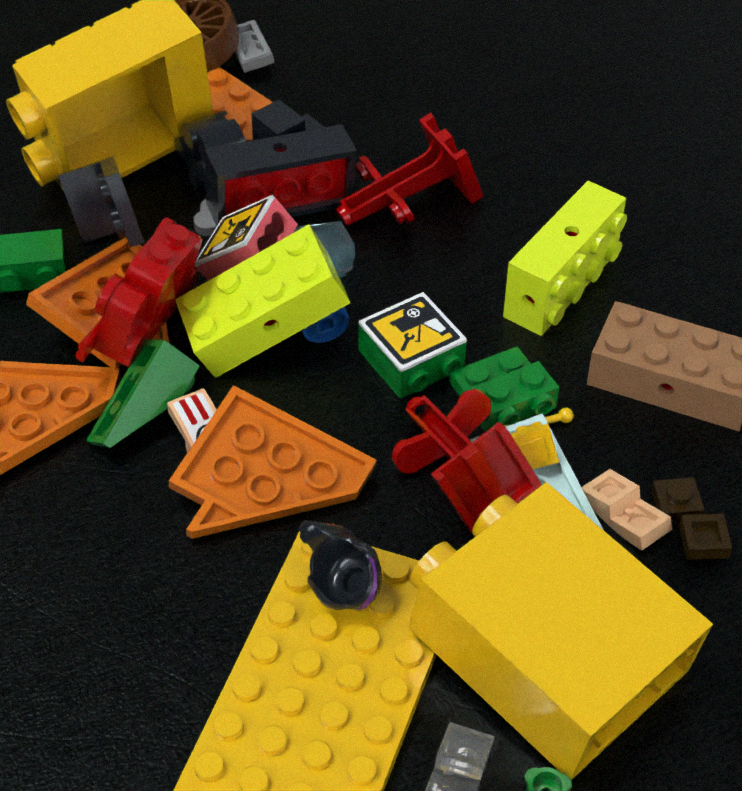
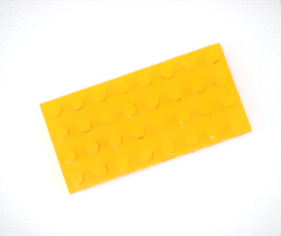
[173,531,436,791]

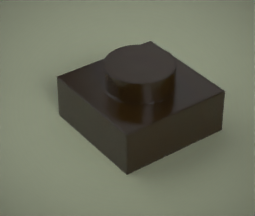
[651,477,705,523]
[679,513,732,560]

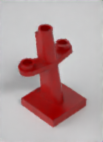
[336,112,484,227]
[392,389,542,533]

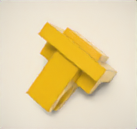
[510,421,559,469]

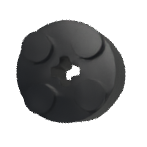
[174,111,246,191]

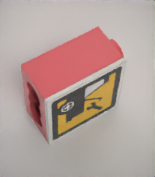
[194,195,298,281]

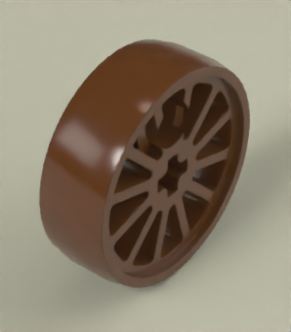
[174,0,239,73]

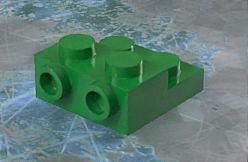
[449,346,559,432]

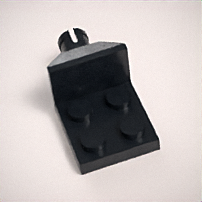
[58,156,144,247]

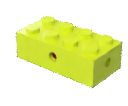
[503,181,627,336]
[175,225,351,378]

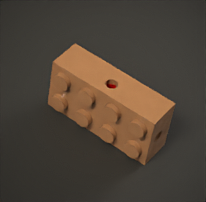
[587,301,742,431]

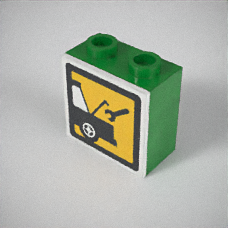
[358,292,467,399]

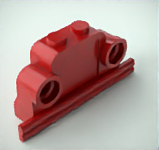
[76,217,202,367]

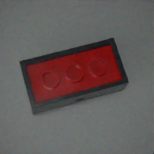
[205,124,357,227]

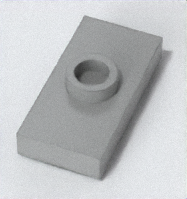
[234,20,275,73]

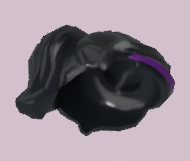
[299,520,382,611]

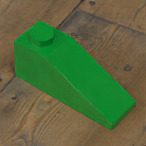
[86,339,200,448]

